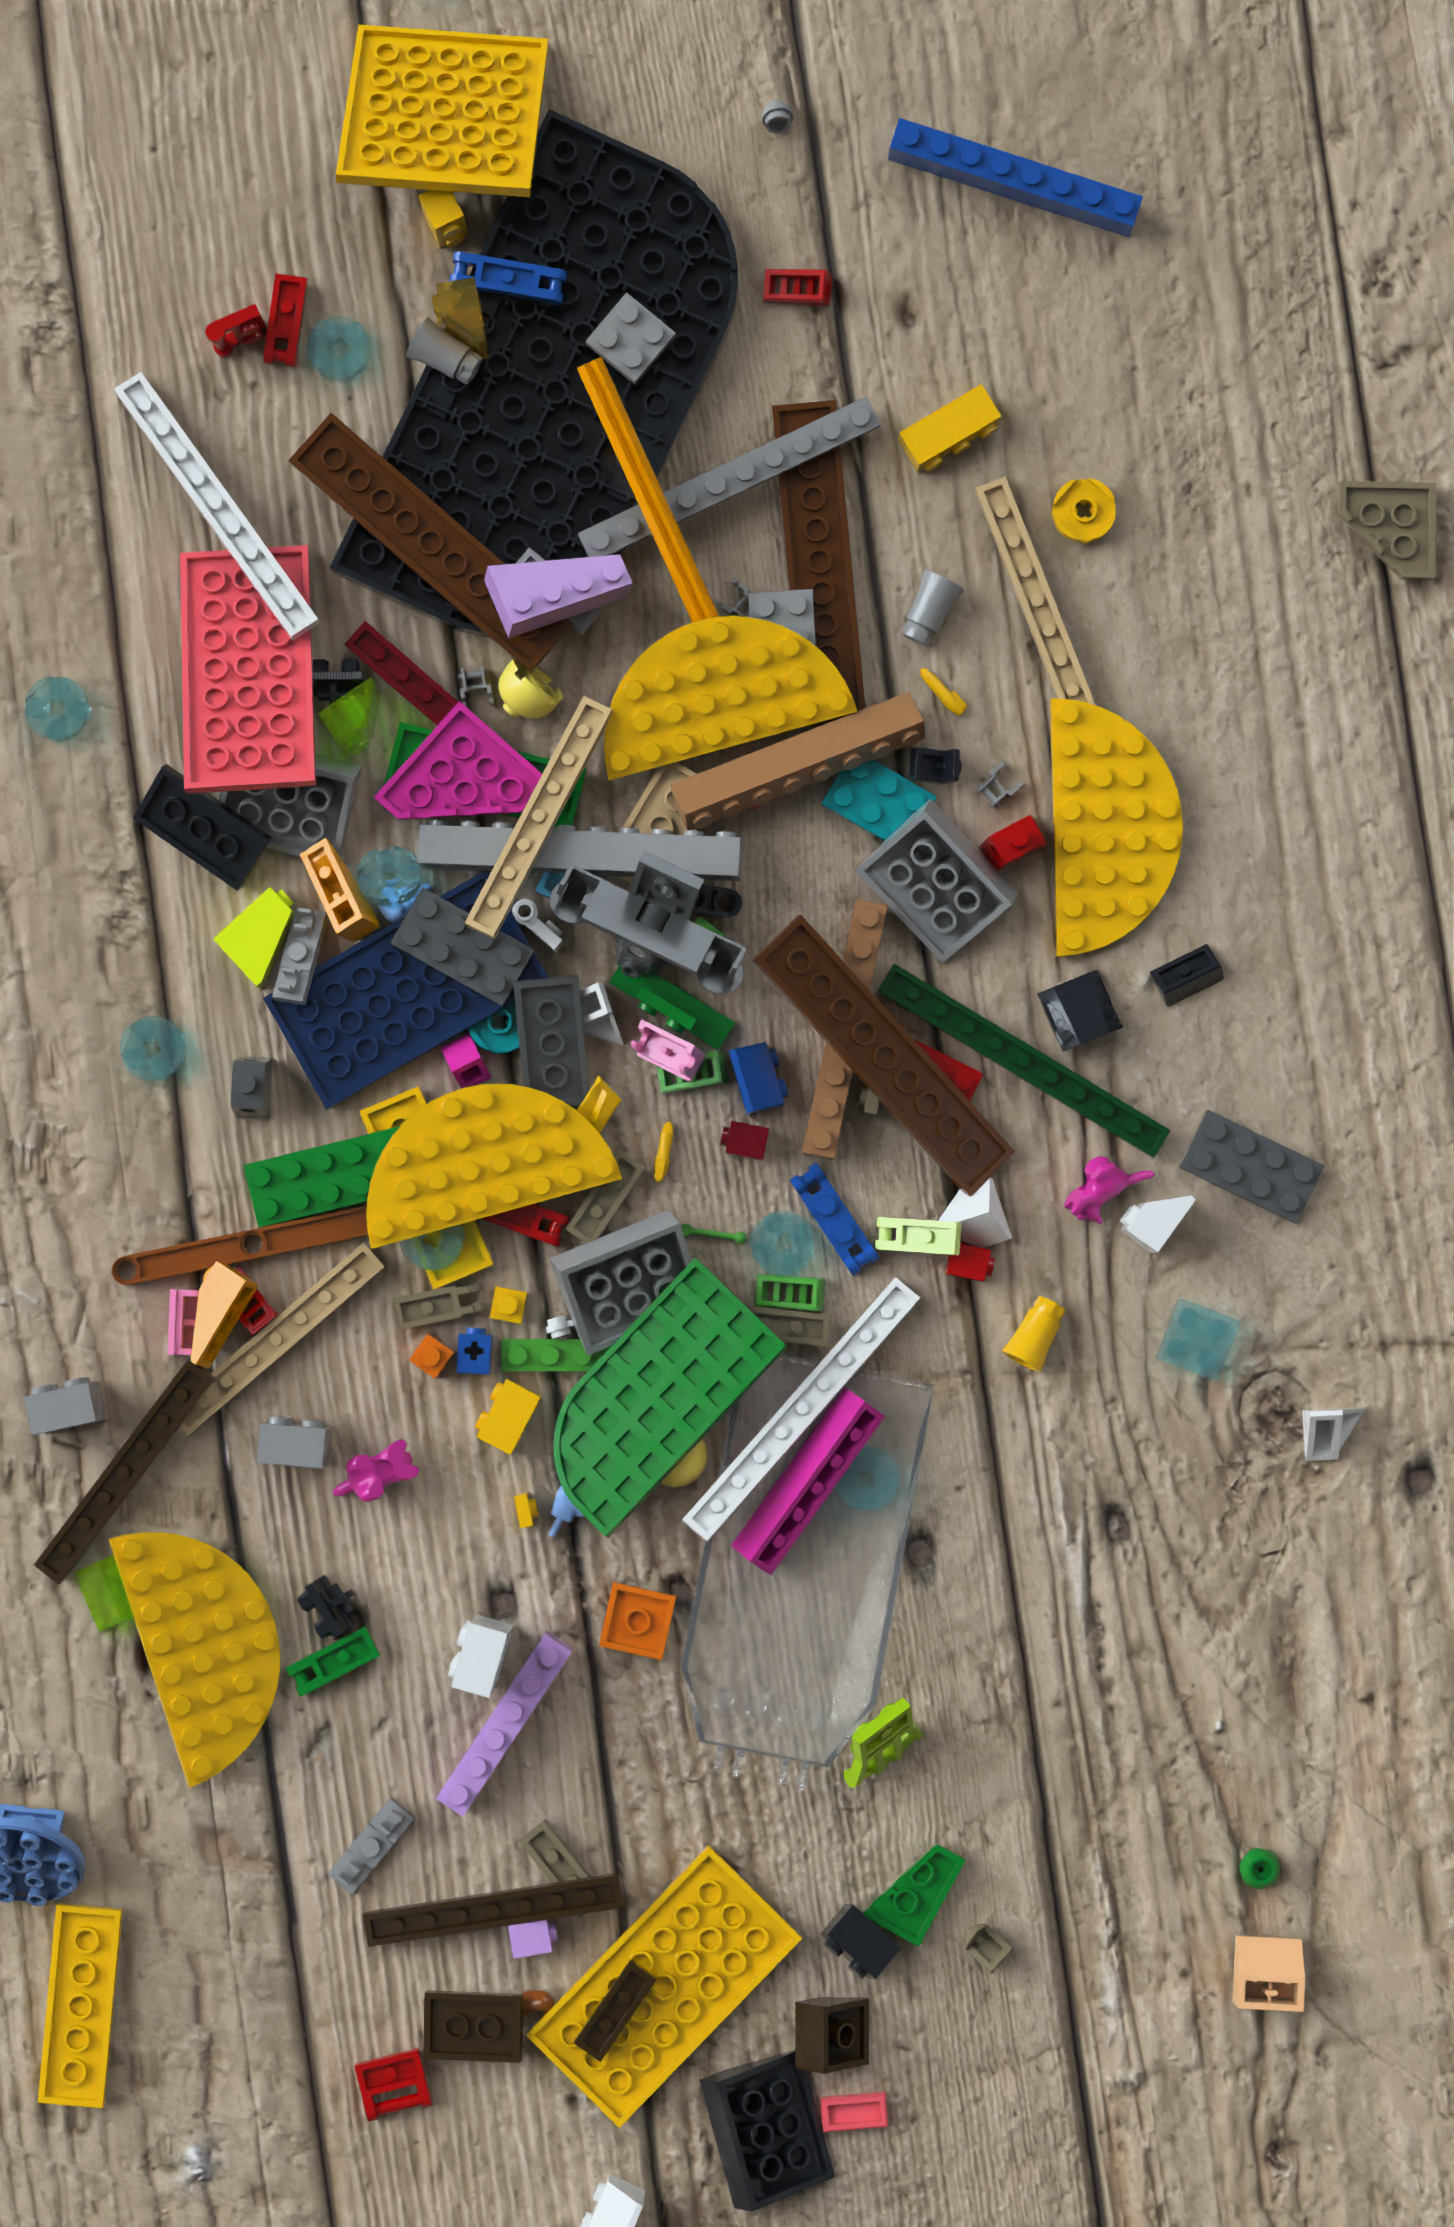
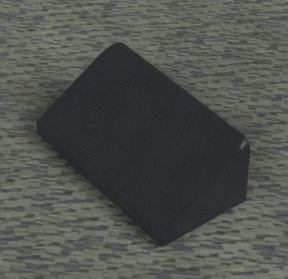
[1150,944,1224,1007]

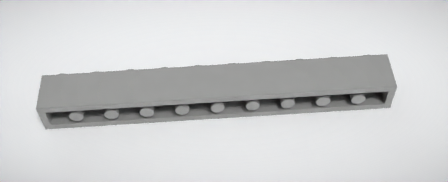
[417,820,743,881]

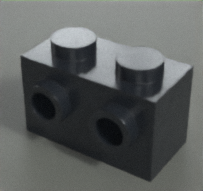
[820,1904,901,1979]

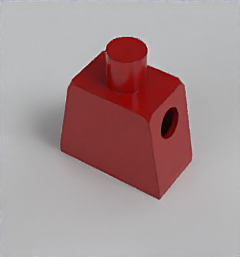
[980,815,1049,871]

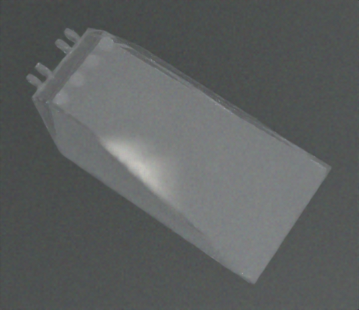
[681,1354,934,1790]

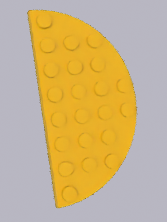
[604,615,857,780]
[1050,698,1183,957]
[366,1083,622,1249]
[109,1532,280,1788]

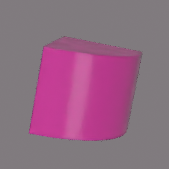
[441,1034,492,1088]

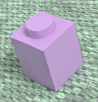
[508,1919,558,1959]

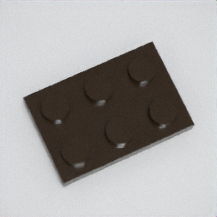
[423,1990,523,2063]

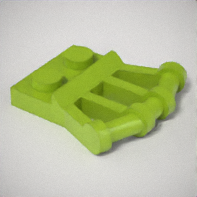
[844,1697,924,1788]

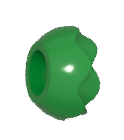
[1239,1848,1281,1889]

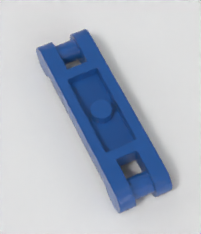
[448,251,568,305]
[789,1162,880,1277]

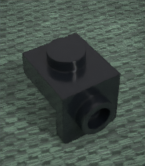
[909,747,962,785]

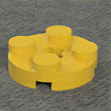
[1051,478,1116,545]

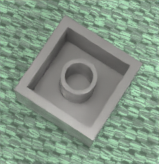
[24,1377,107,1435]
[257,1416,333,1469]

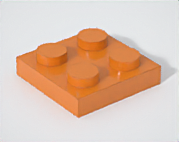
[599,1581,677,1660]

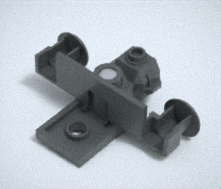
[550,851,747,994]

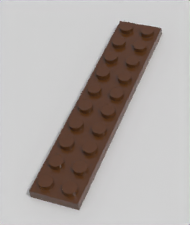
[772,400,866,722]
[288,413,573,673]
[752,915,1015,1196]

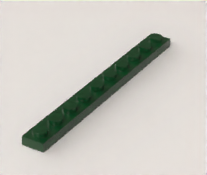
[877,964,1171,1158]

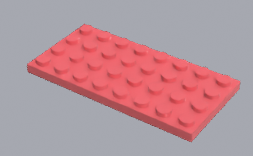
[180,545,316,794]

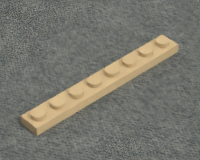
[975,476,1096,705]
[465,696,613,940]
[180,1242,386,1436]

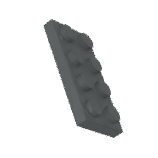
[390,887,535,1007]
[513,975,589,1106]
[1179,1110,1325,1224]

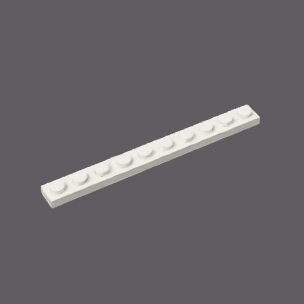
[114,372,320,641]
[683,1277,920,1543]

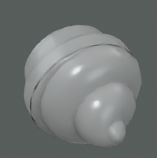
[761,99,794,134]

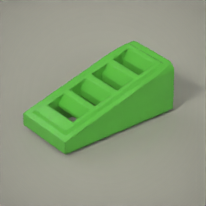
[657,1051,729,1094]
[755,1274,826,1311]

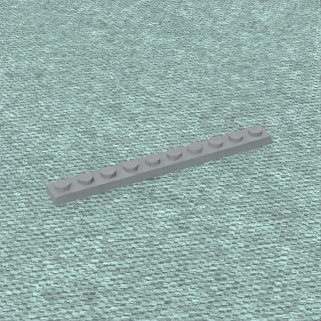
[578,396,880,557]

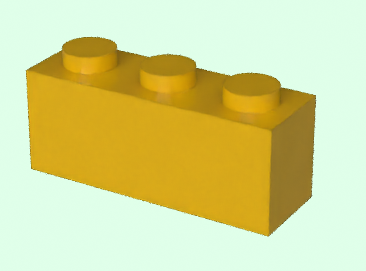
[898,384,1002,473]

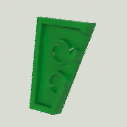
[862,1843,965,1947]

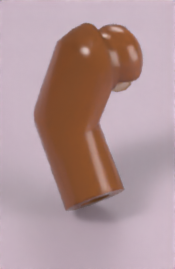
[523,1990,555,2019]

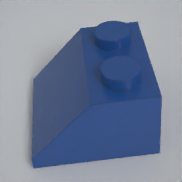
[729,1042,789,1116]

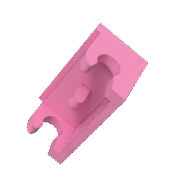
[631,1020,706,1083]
[168,1289,199,1355]

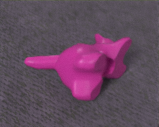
[1064,1156,1155,1224]
[333,1439,419,1502]

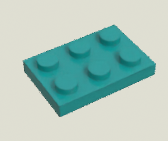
[821,759,937,841]

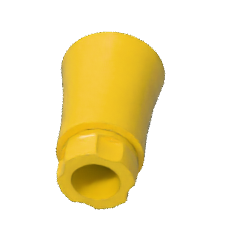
[1001,1296,1066,1373]

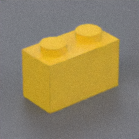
[418,190,468,248]
[474,1379,542,1455]

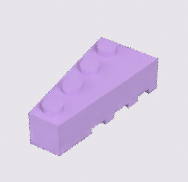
[484,554,633,638]

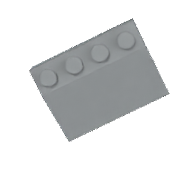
[219,754,362,857]
[855,799,1018,964]
[549,1210,692,1356]

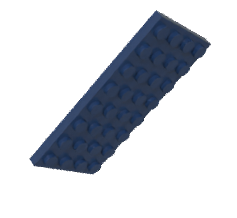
[263,870,549,1110]

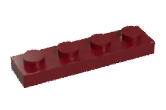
[344,621,458,726]

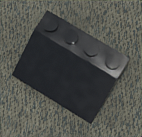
[700,2050,835,2212]

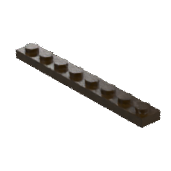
[34,1358,216,1585]
[363,1872,625,1947]

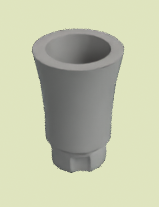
[406,317,483,385]
[901,570,964,647]

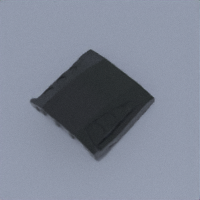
[1037,970,1123,1052]

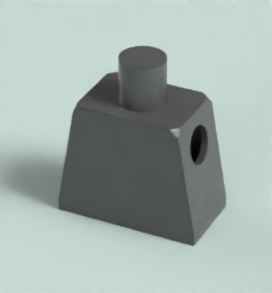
[231,1056,272,1119]

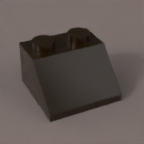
[795,1997,869,2074]

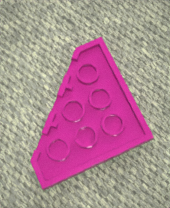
[374,701,542,820]

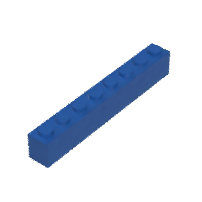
[888,118,1143,237]

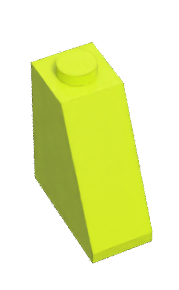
[213,887,295,989]

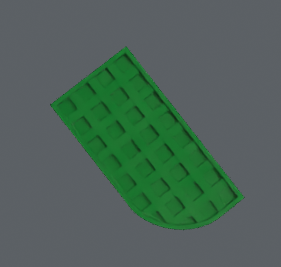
[553,1258,788,1538]

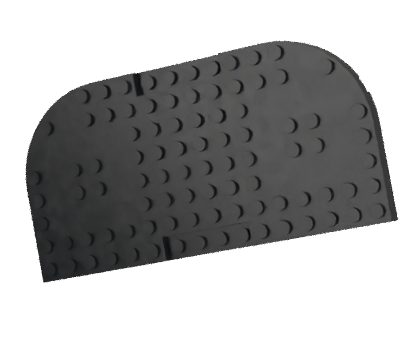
[329,109,738,637]

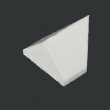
[580,982,624,1046]
[938,1177,1012,1248]
[1302,1407,1367,1461]

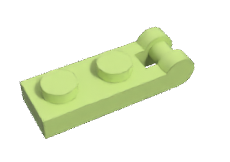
[875,1217,962,1255]

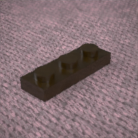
[574,1959,657,2062]

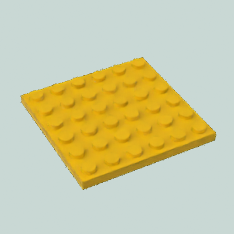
[336,24,548,197]

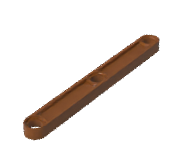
[112,1205,368,1285]

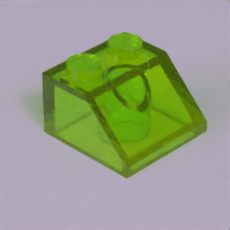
[318,677,381,755]
[73,1555,133,1632]

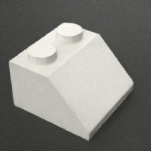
[1119,1195,1196,1253]
[580,2174,645,2227]

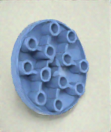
[0,1804,86,1906]

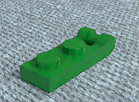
[285,1626,381,1697]

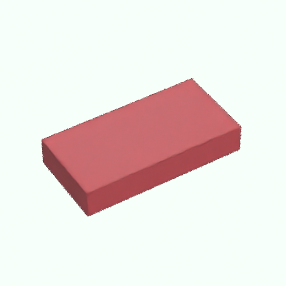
[820,2091,888,2132]

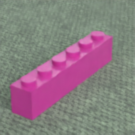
[731,1387,885,1575]

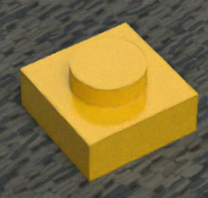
[489,1286,528,1324]
[514,1492,539,1528]

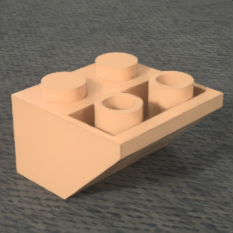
[1233,1935,1305,2012]

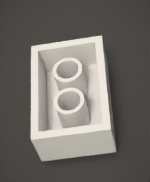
[448,1614,514,1698]

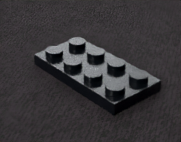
[133,764,272,891]

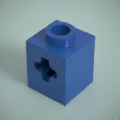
[456,1327,493,1374]

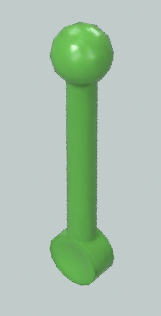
[681,1224,747,1244]

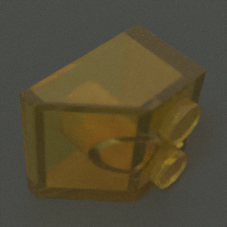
[432,278,489,359]

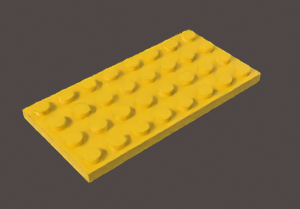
[526,1845,802,2128]

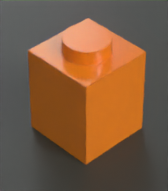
[409,1333,457,1379]

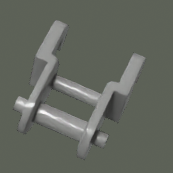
[715,578,750,617]
[458,665,494,707]
[976,761,1025,808]

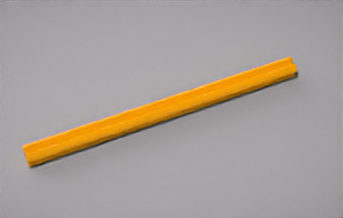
[577,357,719,622]

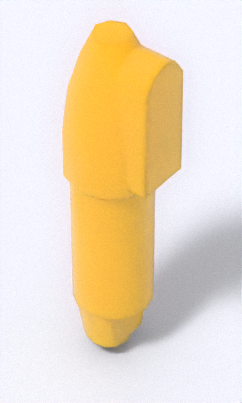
[920,668,967,716]
[654,1121,674,1183]

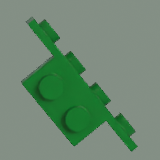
[609,966,735,1050]

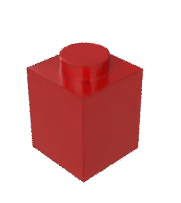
[945,1243,995,1282]

